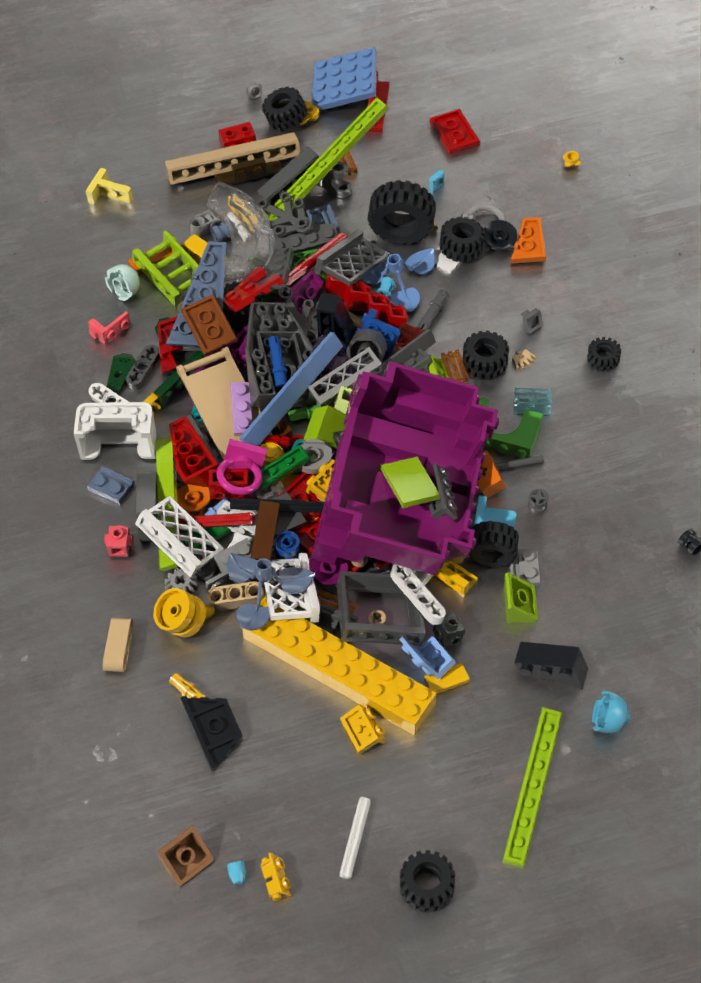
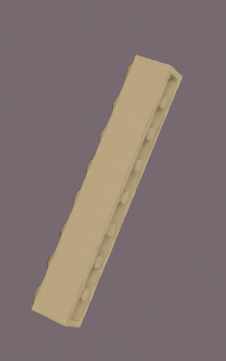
[164,132,300,185]

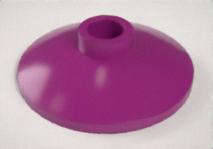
[309,558,348,585]

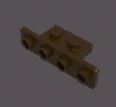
[214,157,282,187]

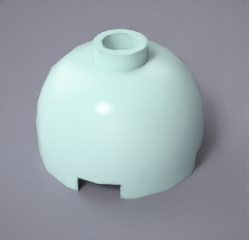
[105,264,140,301]

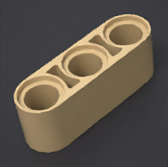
[207,582,266,611]
[103,617,133,672]

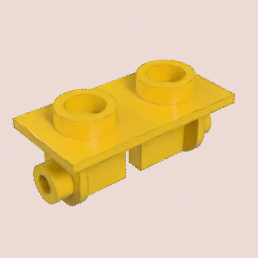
[260,852,292,901]

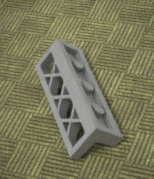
[308,347,382,407]

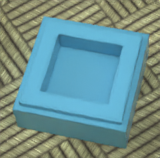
[429,169,445,193]

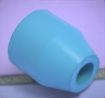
[227,861,246,885]

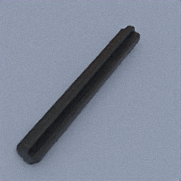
[230,498,325,513]

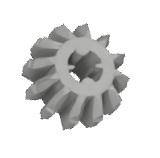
[164,569,198,595]

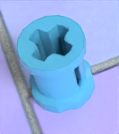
[376,277,396,298]

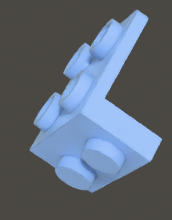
[399,635,456,679]

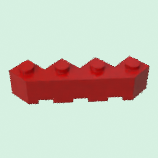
[324,274,408,336]

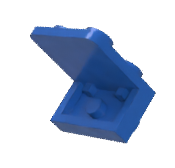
[354,308,401,360]

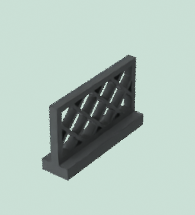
[315,230,391,286]

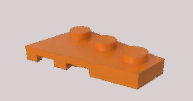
[511,217,546,264]

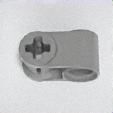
[189,209,223,238]

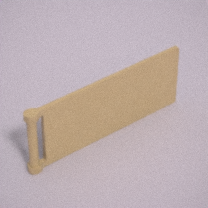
[176,347,273,483]

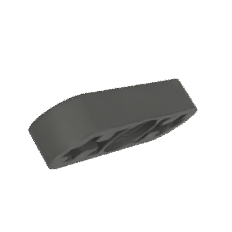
[126,345,160,390]

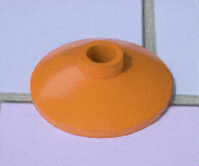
[177,484,211,512]

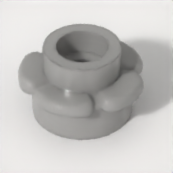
[247,83,262,99]

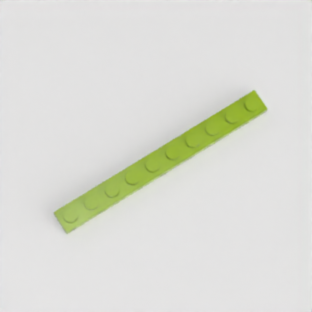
[258,98,389,226]

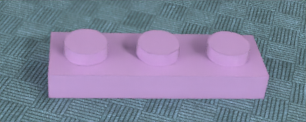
[230,382,252,436]

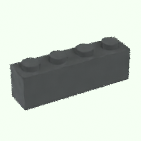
[257,147,319,206]

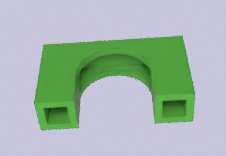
[478,397,543,458]

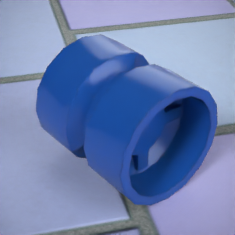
[274,531,301,560]

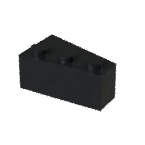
[316,293,357,348]
[514,641,588,690]

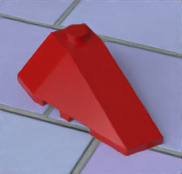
[169,416,219,487]

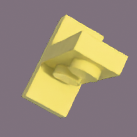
[86,168,133,204]

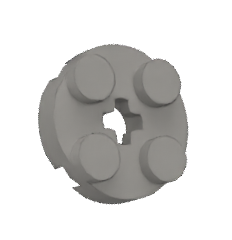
[298,439,332,474]

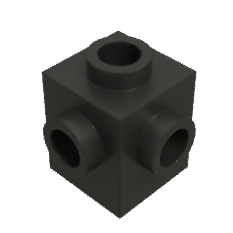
[433,613,465,647]

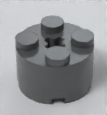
[346,329,387,369]

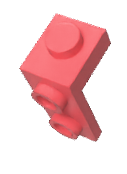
[88,312,131,344]

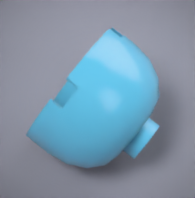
[592,690,630,734]

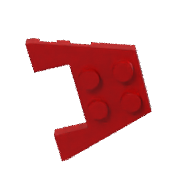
[223,266,284,312]
[158,316,217,376]

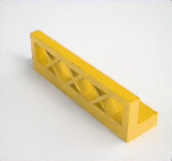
[434,560,478,597]

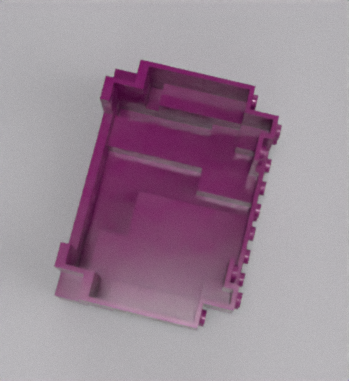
[311,361,500,575]

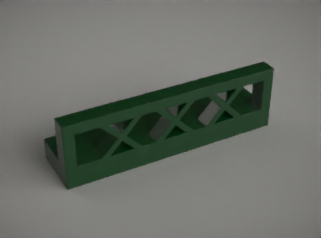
[149,351,211,409]

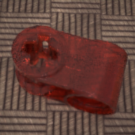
[395,323,426,351]

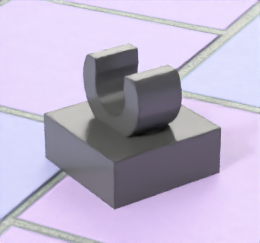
[521,308,543,334]

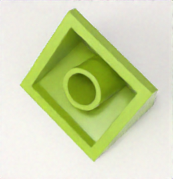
[304,405,345,451]
[504,572,538,623]

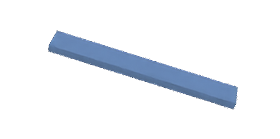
[240,332,343,446]

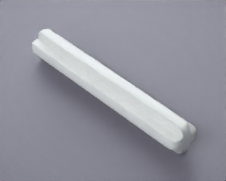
[340,797,370,879]

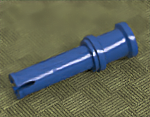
[268,336,288,392]

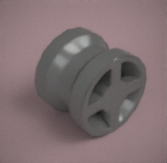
[528,489,548,513]

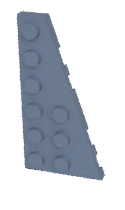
[166,241,226,347]

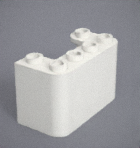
[74,402,158,460]

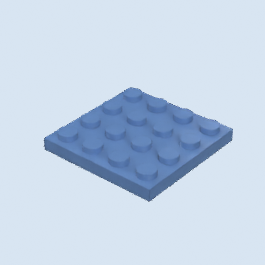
[312,47,377,111]

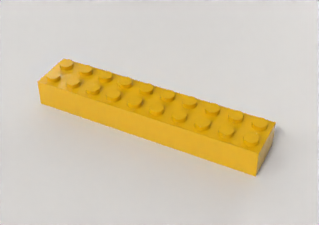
[242,597,437,736]

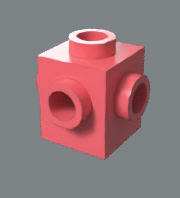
[104,525,134,557]

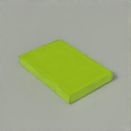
[381,457,440,508]

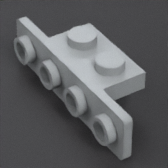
[205,538,276,591]

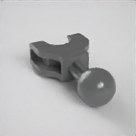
[289,159,352,198]

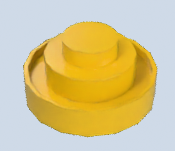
[260,442,284,468]

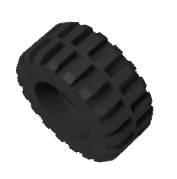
[368,180,436,245]

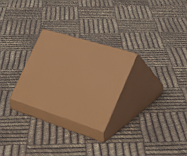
[157,825,215,886]

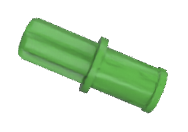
[288,404,319,421]

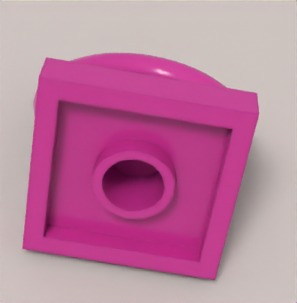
[217,439,267,495]

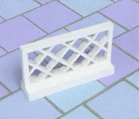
[135,496,224,577]
[263,553,320,623]

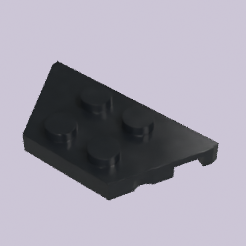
[180,696,243,771]

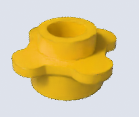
[563,151,581,167]

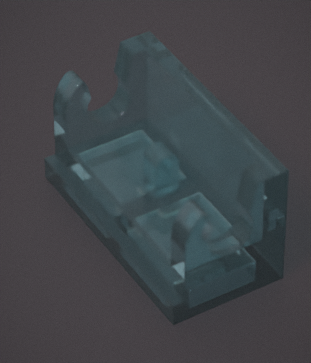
[514,388,552,417]

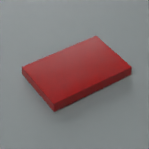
[430,109,480,155]

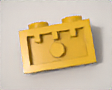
[306,459,335,501]
[340,704,386,754]

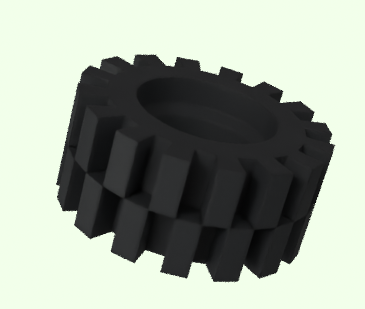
[587,337,621,372]

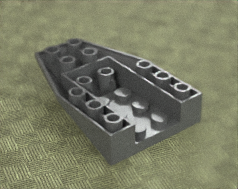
[245,302,326,407]

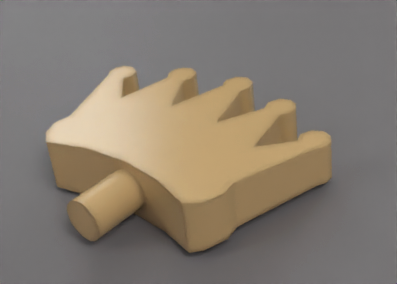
[512,349,536,369]

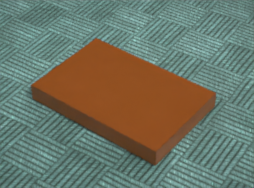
[180,294,238,357]

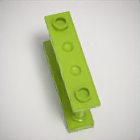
[132,230,199,307]

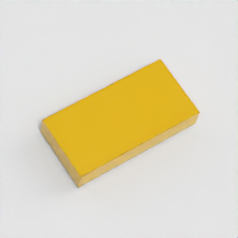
[424,662,470,694]

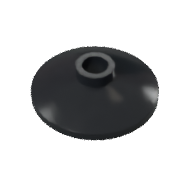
[484,220,518,251]

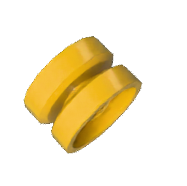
[154,588,206,638]

